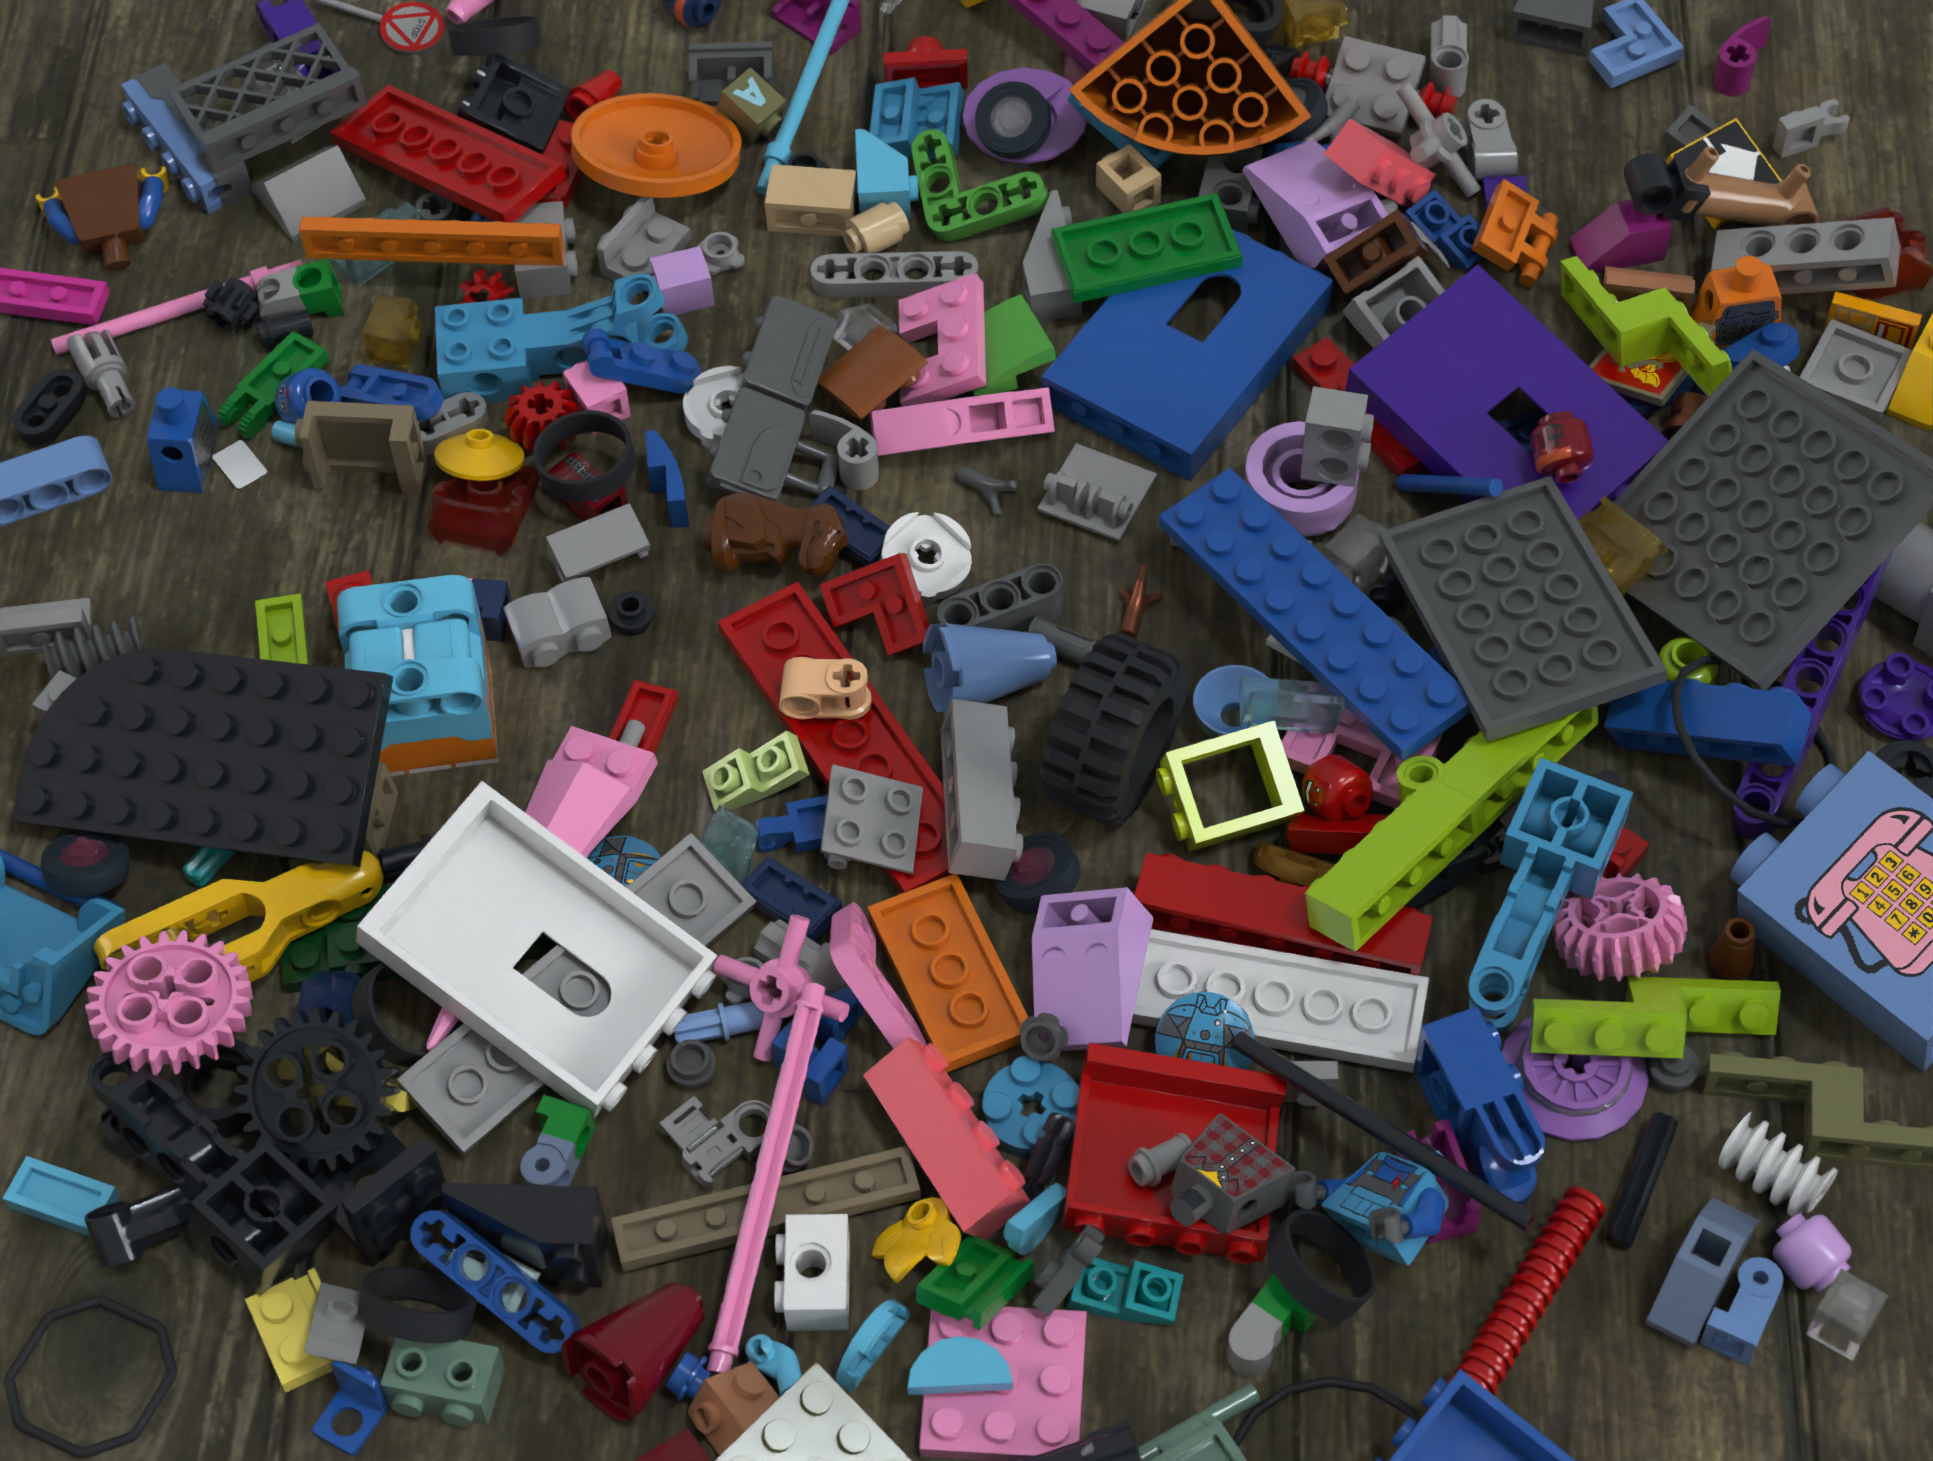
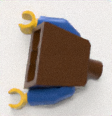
[35,163,169,271]

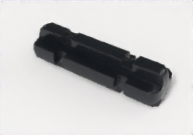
[1022,1112,1076,1201]

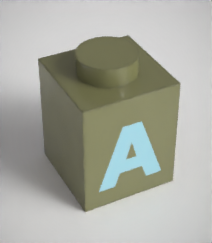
[717,67,787,146]

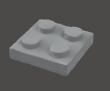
[1800,319,1913,424]

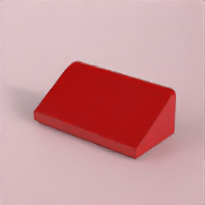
[1286,811,1389,855]

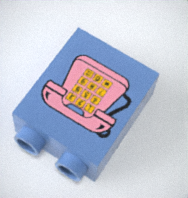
[1730,751,1933,1072]

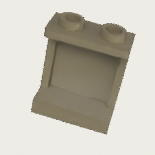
[295,401,427,496]

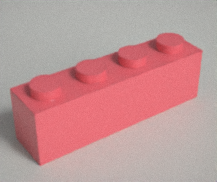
[863,1037,1031,1240]

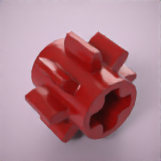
[459,269,515,304]

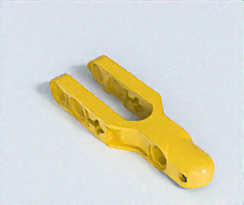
[93,851,384,982]

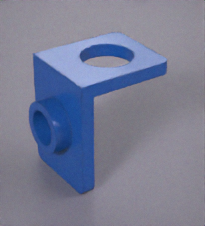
[312,1360,389,1456]

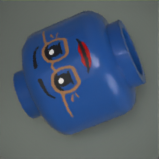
[275,368,341,424]

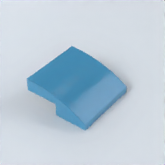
[870,77,964,158]

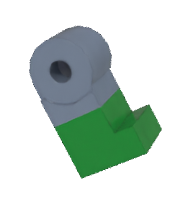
[520,1095,595,1186]

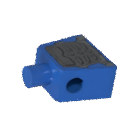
[147,387,219,493]

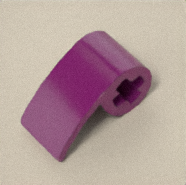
[1713,16,1772,96]

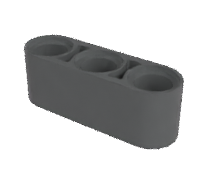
[937,563,1063,632]

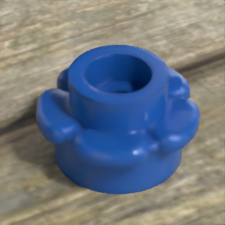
[665,1352,711,1401]

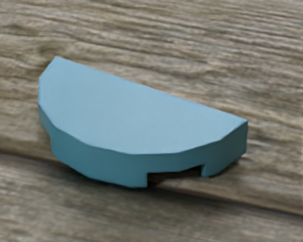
[1003,1182,1066,1256]
[836,1299,911,1393]
[907,1336,1013,1395]

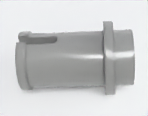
[1128,1133,1193,1187]

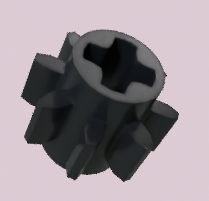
[202,278,259,332]

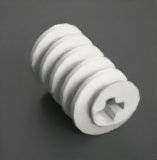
[1718,1112,1838,1218]

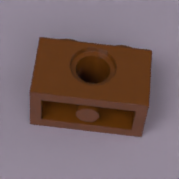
[1324,209,1430,299]

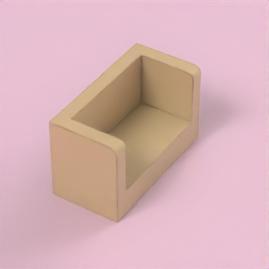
[765,164,858,237]

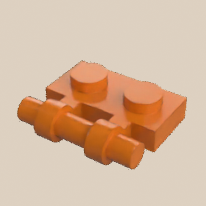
[1472,179,1559,287]

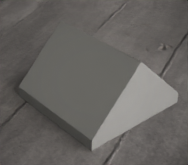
[251,145,367,242]

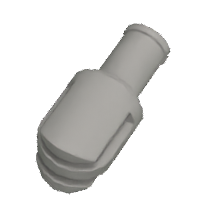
[67,330,136,418]

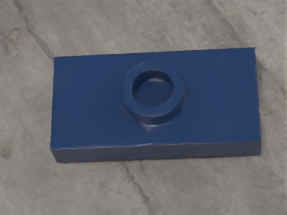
[809,485,891,567]
[741,856,843,941]

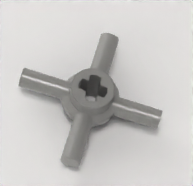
[1396,82,1481,198]

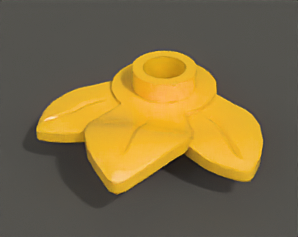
[871,1197,961,1283]

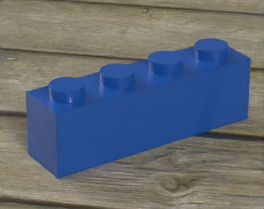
[1604,678,1812,767]

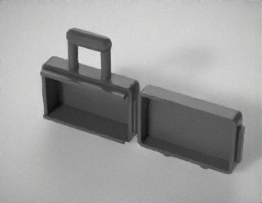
[706,295,839,502]

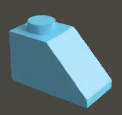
[855,129,919,219]

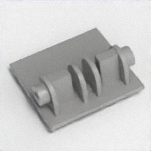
[1037,443,1157,542]
[820,764,923,874]

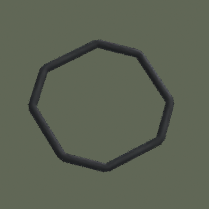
[4,1296,177,1458]

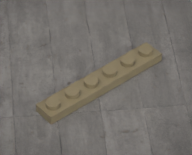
[611,1145,921,1272]

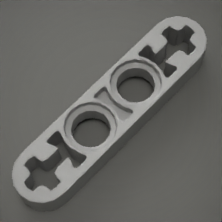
[810,251,979,298]

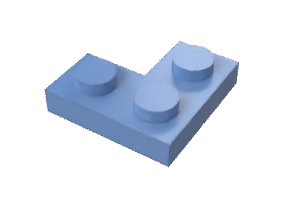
[1589,0,1684,88]

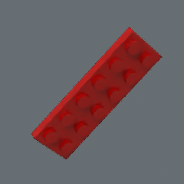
[330,84,566,223]

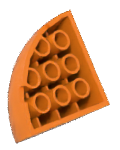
[1069,0,1311,155]

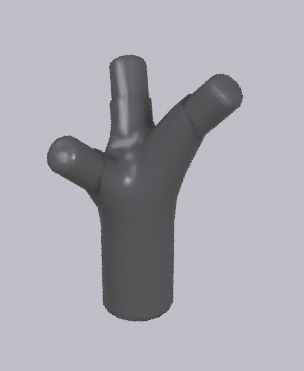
[957,465,1017,516]

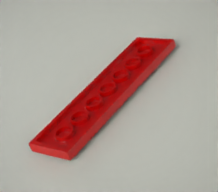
[718,582,953,894]

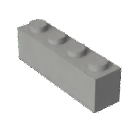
[940,698,1023,881]

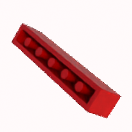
[1134,852,1433,976]

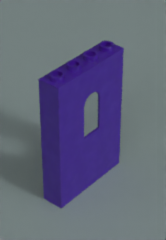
[1345,264,1669,533]

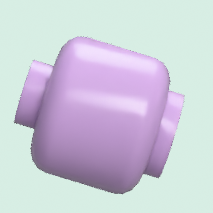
[1773,1213,1851,1293]

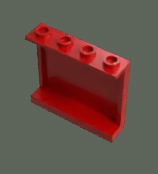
[1061,1043,1287,1264]

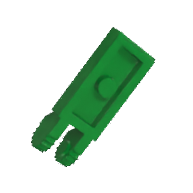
[217,331,330,439]

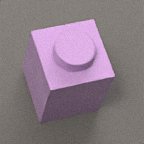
[648,246,715,315]

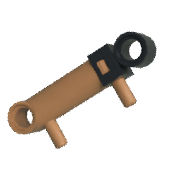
[1623,147,1819,227]

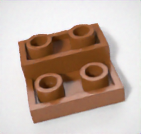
[817,325,928,420]

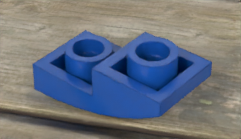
[1404,189,1483,271]

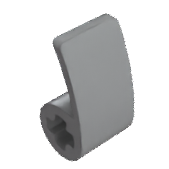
[809,410,879,491]

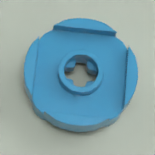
[982,1056,1079,1158]

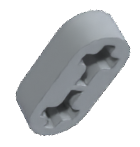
[418,392,489,454]

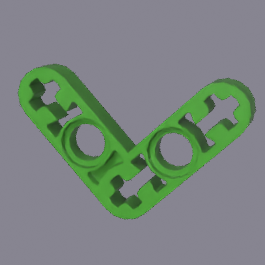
[911,129,1049,242]

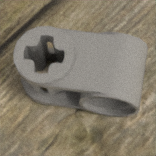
[1464,99,1518,181]

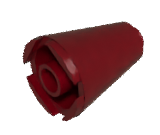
[561,1282,704,1422]

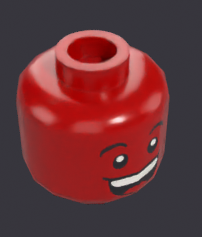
[1302,755,1373,821]

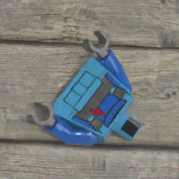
[1287,1143,1449,1266]

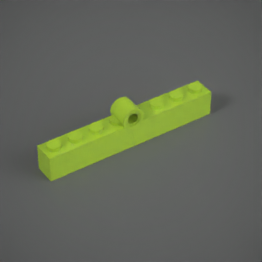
[1305,706,1599,952]

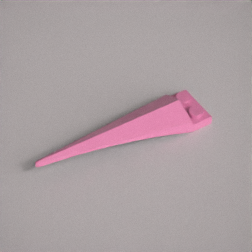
[426,726,658,1052]

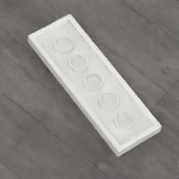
[1131,929,1429,1073]

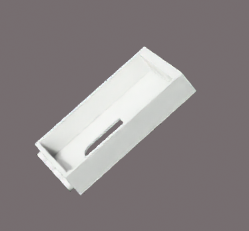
[356,781,718,1119]

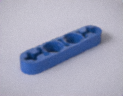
[410,1210,581,1353]

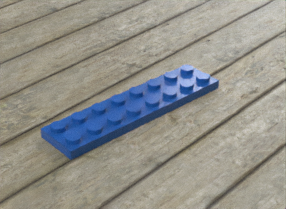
[1159,468,1471,761]

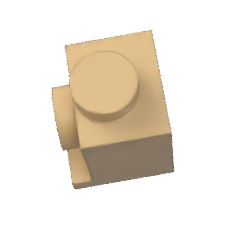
[1096,144,1161,213]

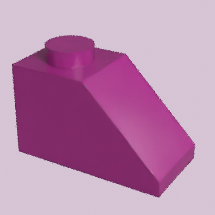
[1569,199,1672,273]

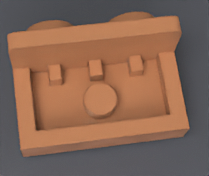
[688,1361,780,1456]

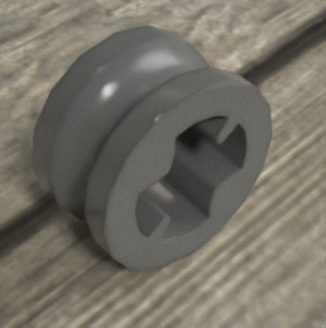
[415,191,456,221]

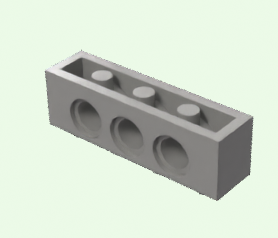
[1711,218,1901,294]

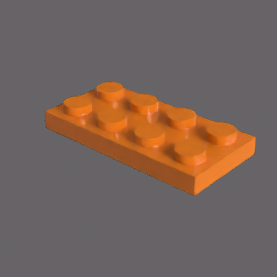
[867,874,1028,1072]

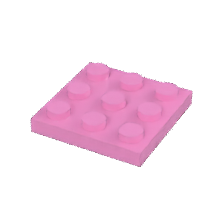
[919,1307,1087,1461]

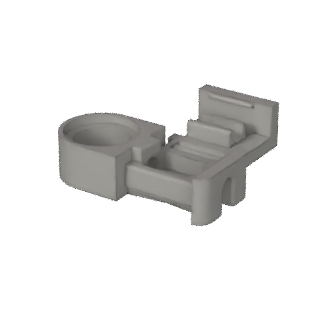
[659,1096,771,1191]

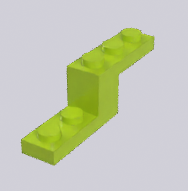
[1561,256,1732,397]
[1529,976,1781,1059]

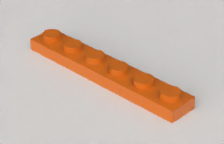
[299,216,566,266]

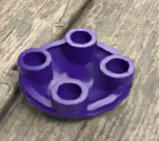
[1858,653,1933,741]

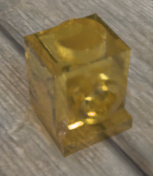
[1282,0,1348,53]
[362,294,421,369]

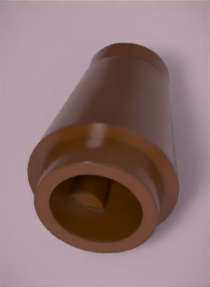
[1707,917,1756,980]

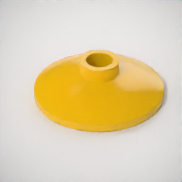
[434,429,524,481]

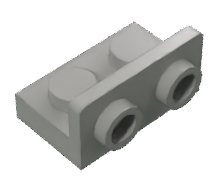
[597,196,692,296]

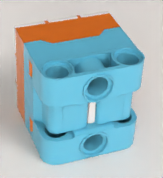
[337,575,498,776]

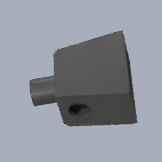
[1509,0,1594,57]

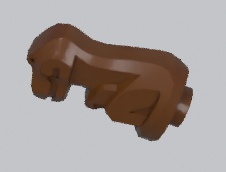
[703,492,849,577]

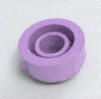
[1245,421,1359,538]

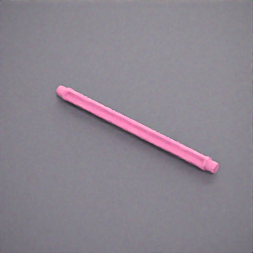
[707,982,826,1375]

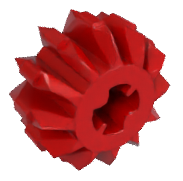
[504,379,580,454]

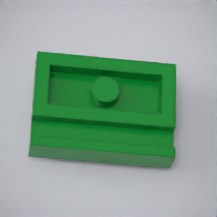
[916,1235,1035,1330]

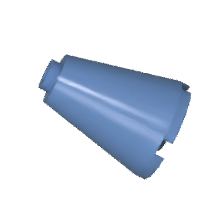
[923,623,1057,716]

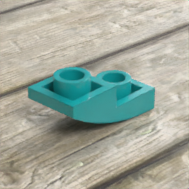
[1066,1258,1184,1325]

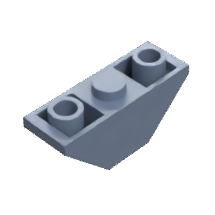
[1645,1197,1760,1348]

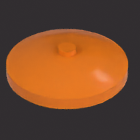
[571,93,741,198]

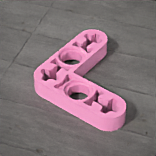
[829,902,928,1049]

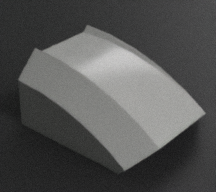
[1342,256,1445,348]

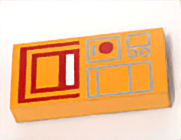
[1824,291,1922,350]

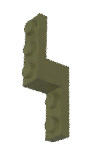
[1702,1051,1933,1171]

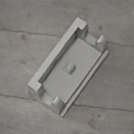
[546,503,650,583]

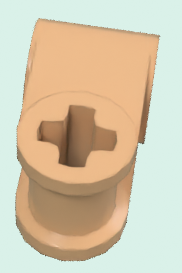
[779,657,872,720]

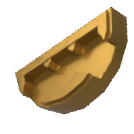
[1253,841,1336,887]

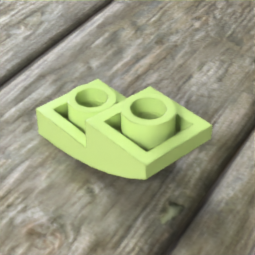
[702,730,810,813]

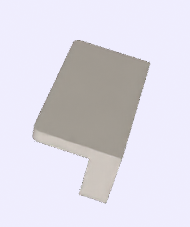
[0,598,92,658]

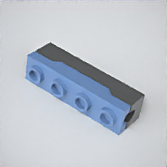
[121,63,253,214]

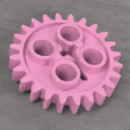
[85,930,253,1075]

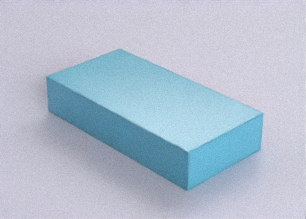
[2,1156,120,1236]

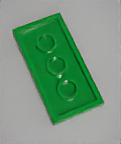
[1051,193,1243,303]

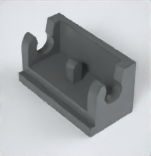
[689,41,775,106]

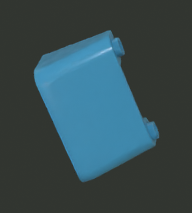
[0,855,125,1035]

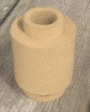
[843,202,909,253]

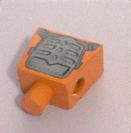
[1690,256,1782,348]

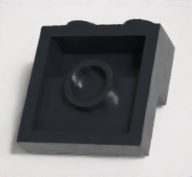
[456,53,571,154]

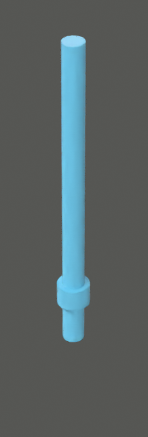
[755,0,850,196]

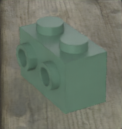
[380,1338,506,1427]

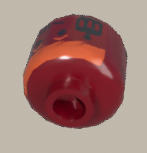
[1530,412,1594,484]

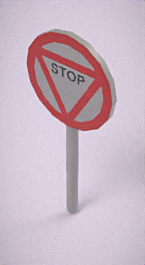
[313,0,445,54]

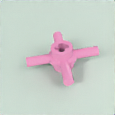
[714,915,850,1062]

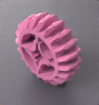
[1552,873,1688,982]

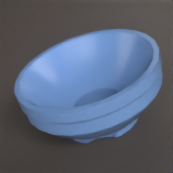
[1193,665,1279,738]

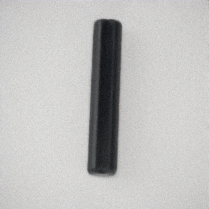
[1605,1112,1678,1249]

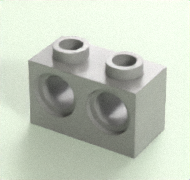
[1300,386,1375,487]

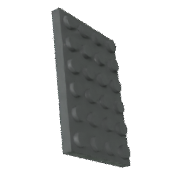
[1379,476,1667,742]

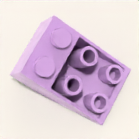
[1242,139,1388,272]
[1032,887,1153,1051]

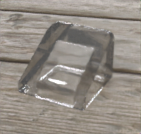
[833,303,899,351]

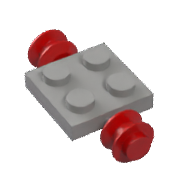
[1289,36,1458,139]

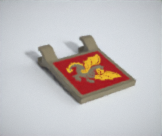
[1589,322,1716,407]

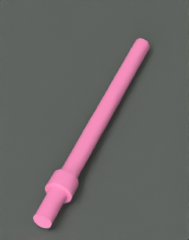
[51,259,303,355]

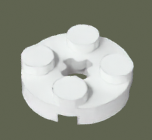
[683,366,743,449]
[879,512,972,605]

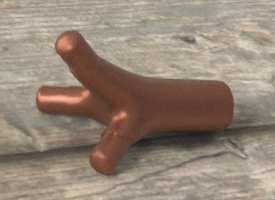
[1119,565,1163,638]

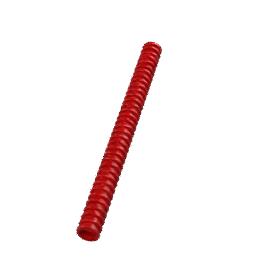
[1447,1186,1606,1396]

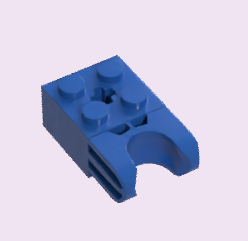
[1414,1006,1545,1205]

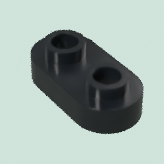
[12,368,86,445]

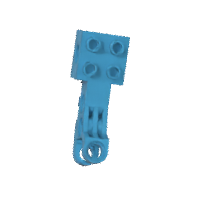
[435,273,688,403]
[1468,758,1633,1033]

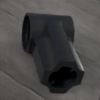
[84,1185,190,1267]

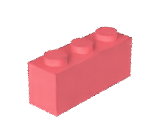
[1324,118,1436,209]

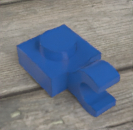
[756,795,828,853]

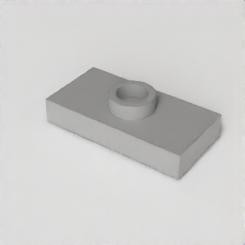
[304,1282,366,1364]

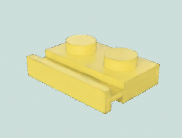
[245,1267,334,1393]

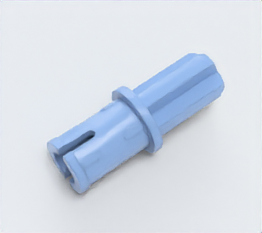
[674,1001,764,1044]

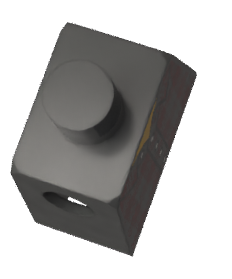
[1170,1113,1296,1234]

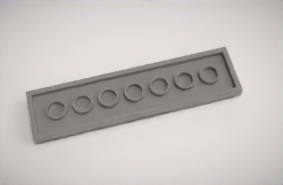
[396,833,757,1157]

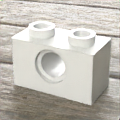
[774,1214,850,1331]

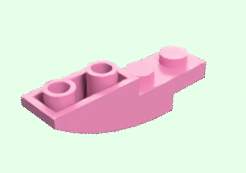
[869,387,1055,456]

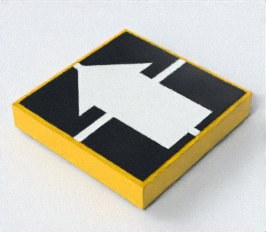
[1666,118,1782,229]

